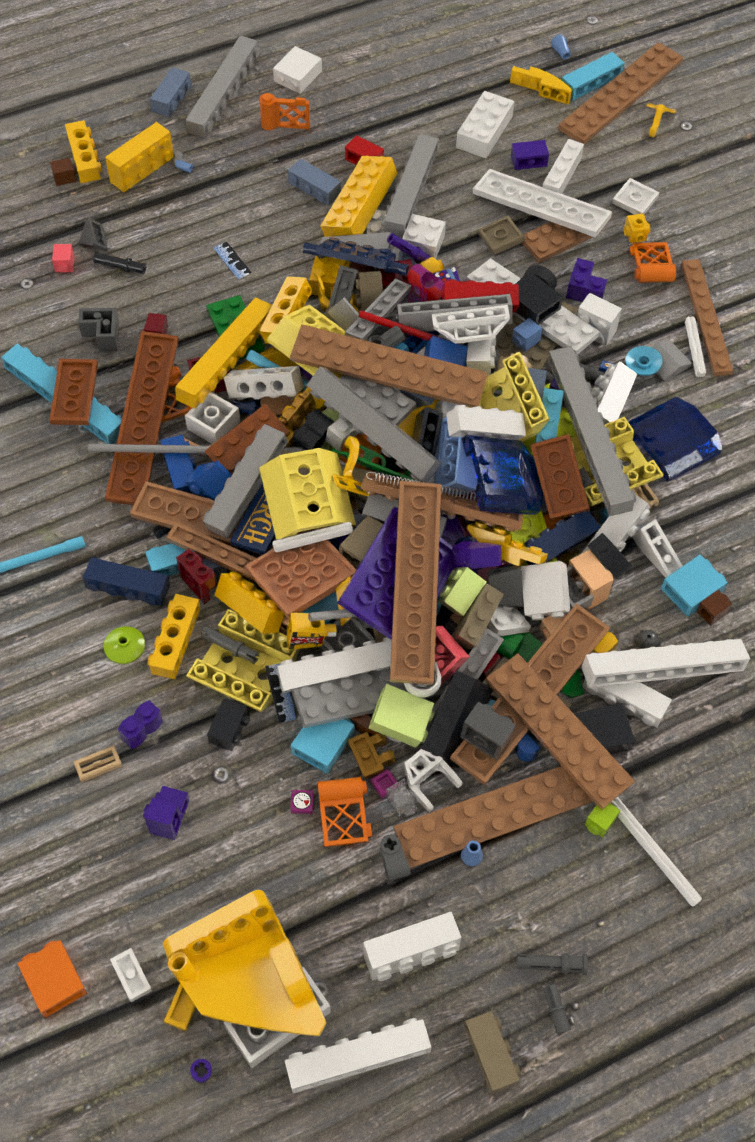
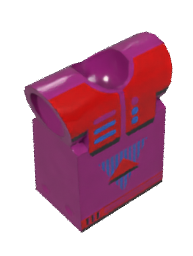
[407,264,444,303]

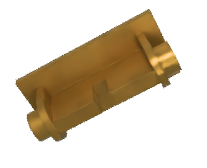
[280,392,316,432]

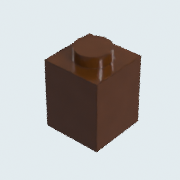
[50,158,78,186]
[697,590,732,626]

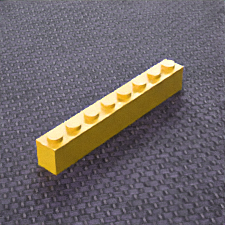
[175,297,272,409]

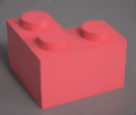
[435,626,470,686]

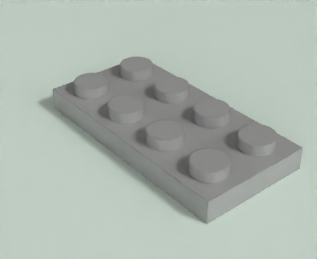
[339,375,416,426]

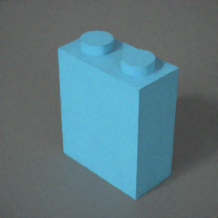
[661,554,728,617]
[291,719,354,774]

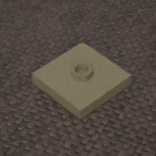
[478,216,525,255]

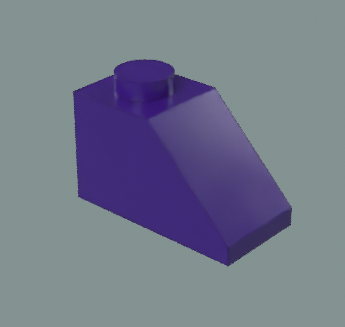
[452,540,501,569]

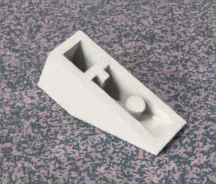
[632,519,682,578]

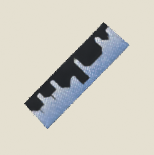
[214,242,252,279]
[265,663,296,722]

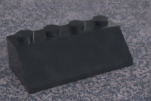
[421,670,493,768]

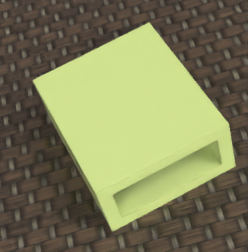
[368,684,435,748]

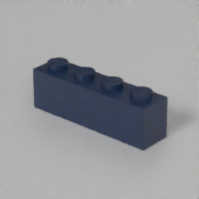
[524,511,601,565]
[83,557,170,606]

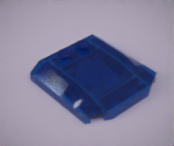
[628,397,722,482]
[461,435,543,515]

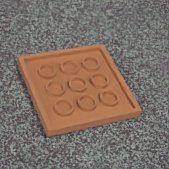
[245,529,356,619]

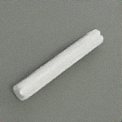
[685,316,706,378]
[273,522,353,552]

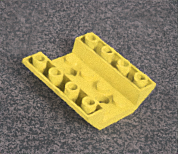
[267,305,345,376]
[468,352,550,456]
[571,417,663,506]
[259,448,356,540]
[186,609,299,712]

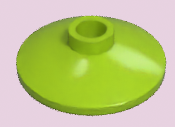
[104,626,145,664]

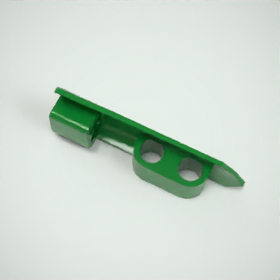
[332,445,424,482]
[496,632,584,698]

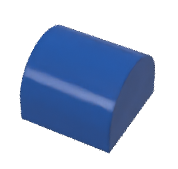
[516,734,540,762]

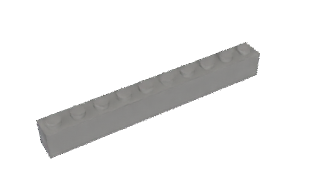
[549,346,636,516]

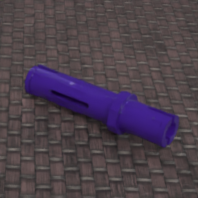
[387,233,432,262]

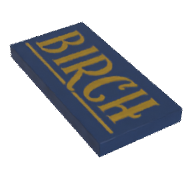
[230,483,276,554]

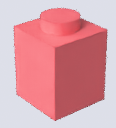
[52,244,75,273]

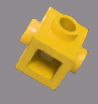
[624,213,650,243]

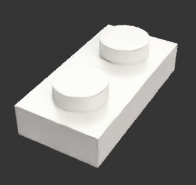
[110,948,152,1002]

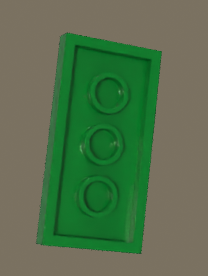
[206,295,265,360]

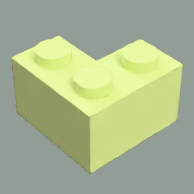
[438,567,486,616]

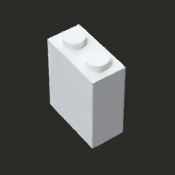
[273,46,322,94]
[521,561,570,620]

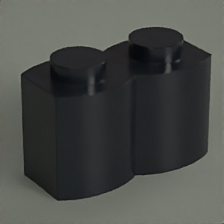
[293,409,334,450]

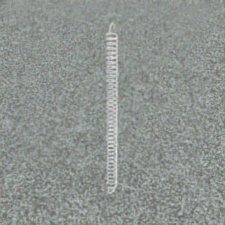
[366,472,513,507]

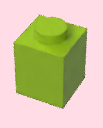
[585,803,621,838]

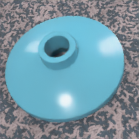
[625,346,663,376]

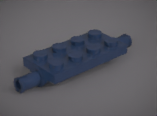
[303,237,409,276]

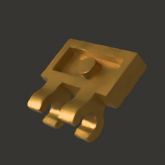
[348,732,396,780]

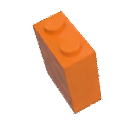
[17,940,88,1018]

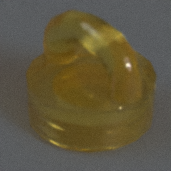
[559,550,579,567]

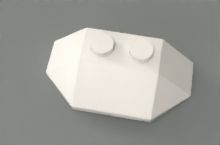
[432,305,510,344]

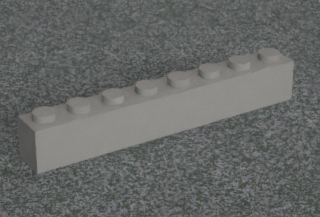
[185,36,260,138]
[381,134,439,238]
[306,366,442,482]

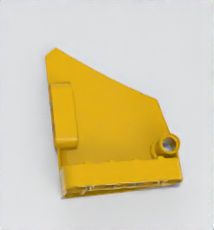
[162,890,327,1036]

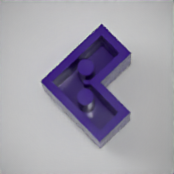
[566,258,608,302]
[143,786,190,840]

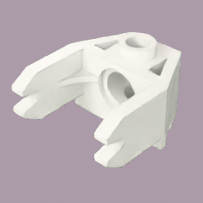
[404,749,463,813]

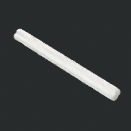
[611,797,702,906]

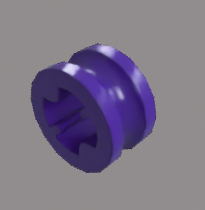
[190,1059,212,1083]

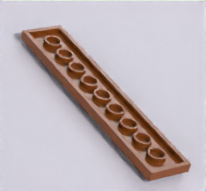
[105,331,179,505]

